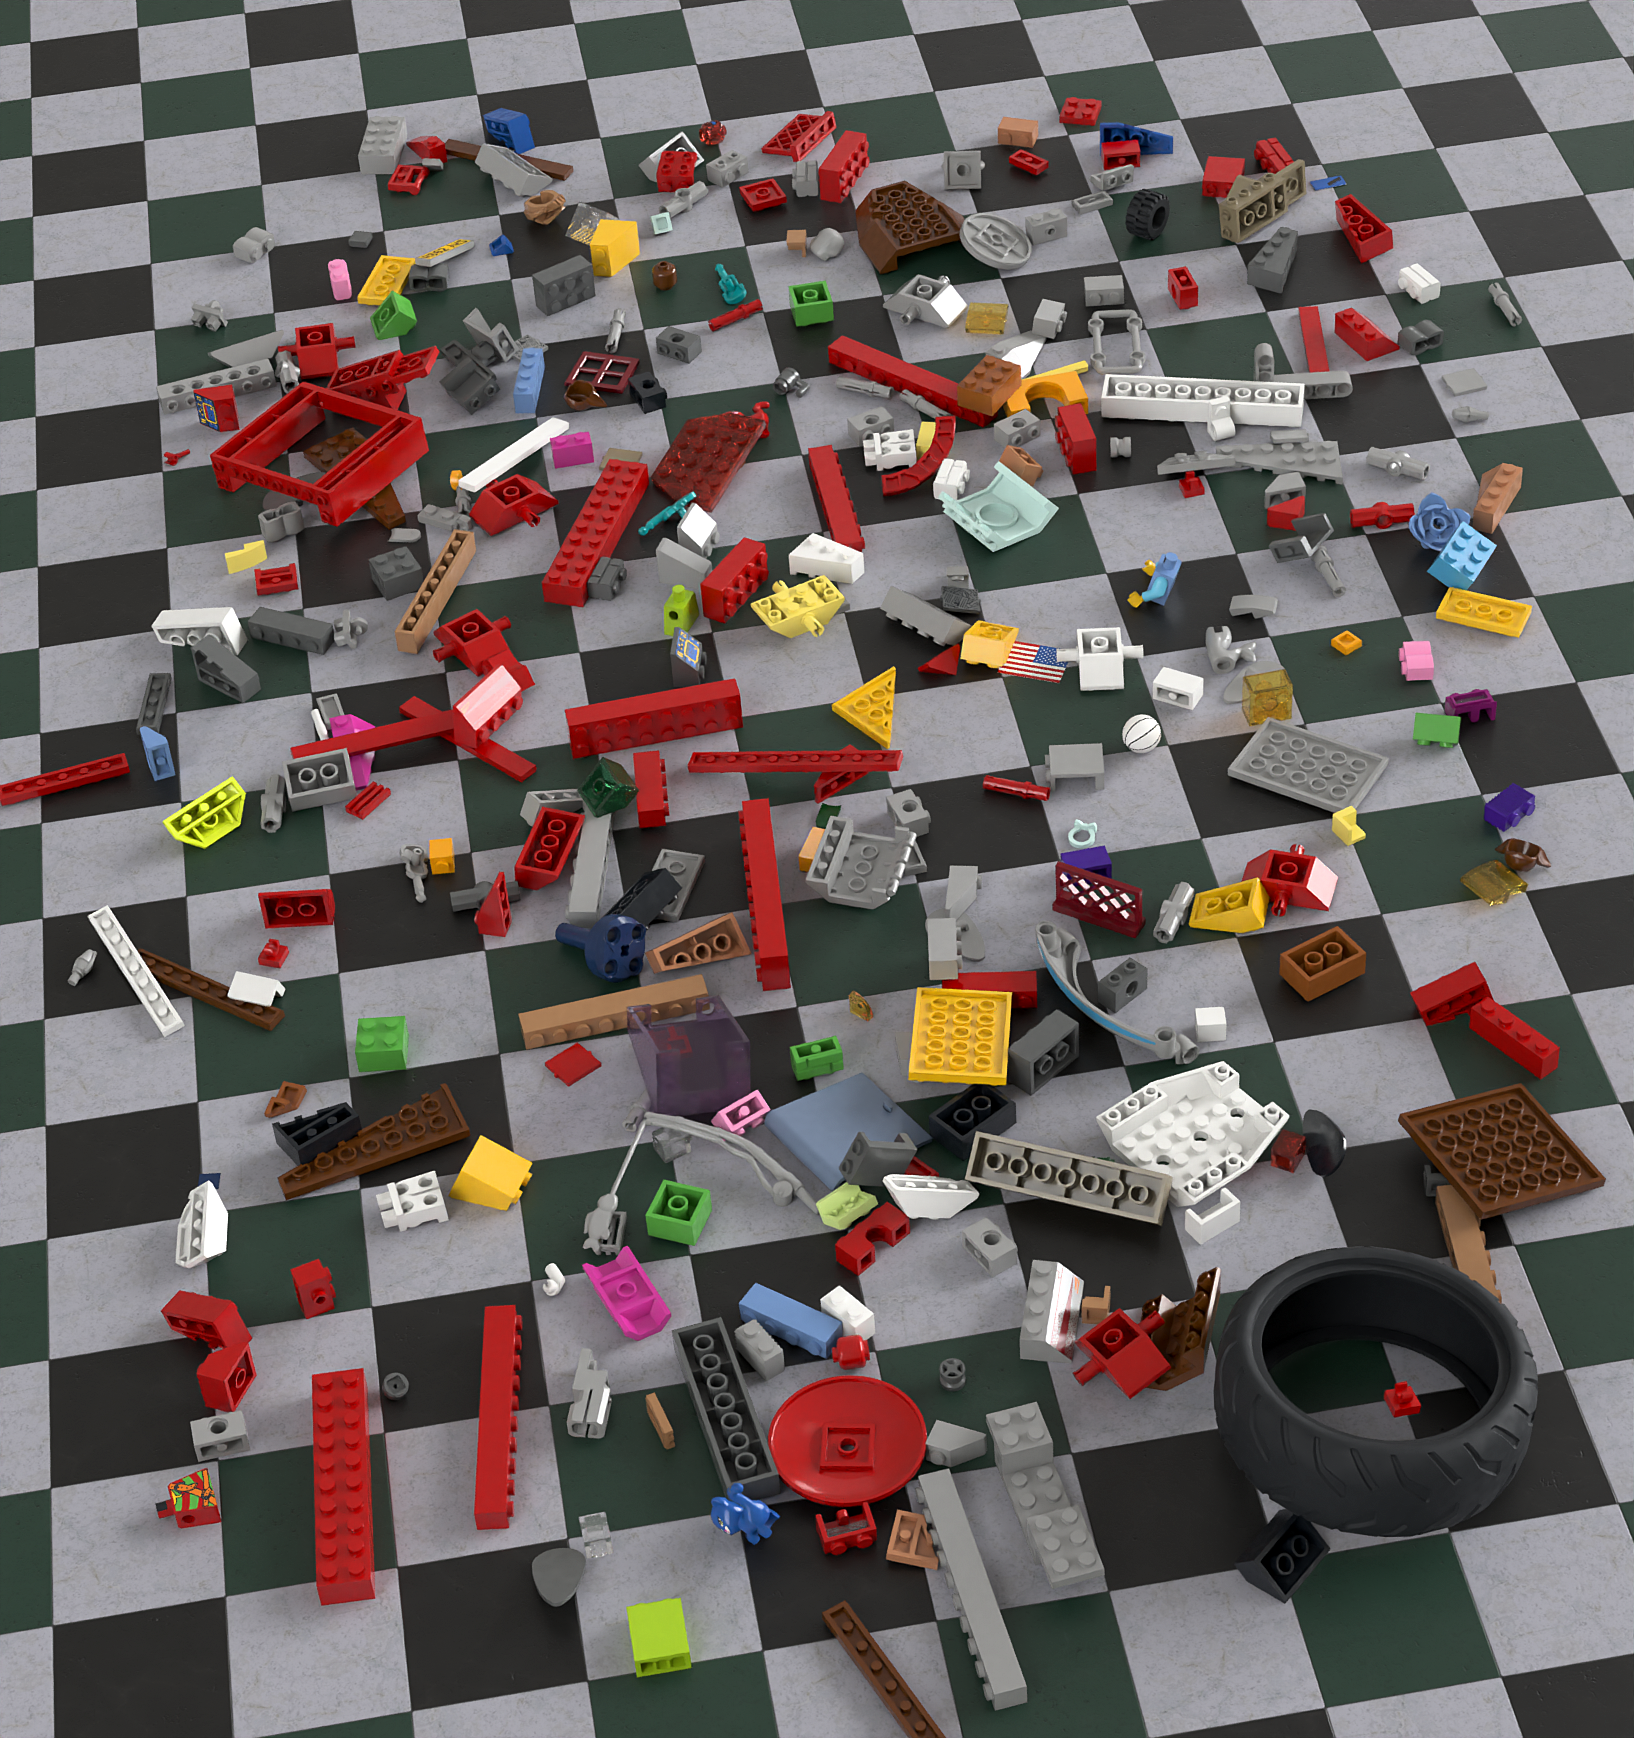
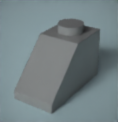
[1265,472,1306,509]
[925,1420,987,1467]

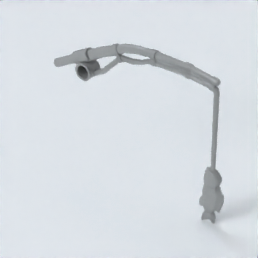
[583,1112,820,1253]

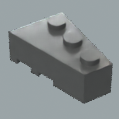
[191,635,261,703]

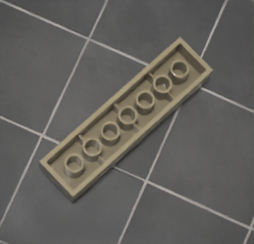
[965,1131,1173,1226]

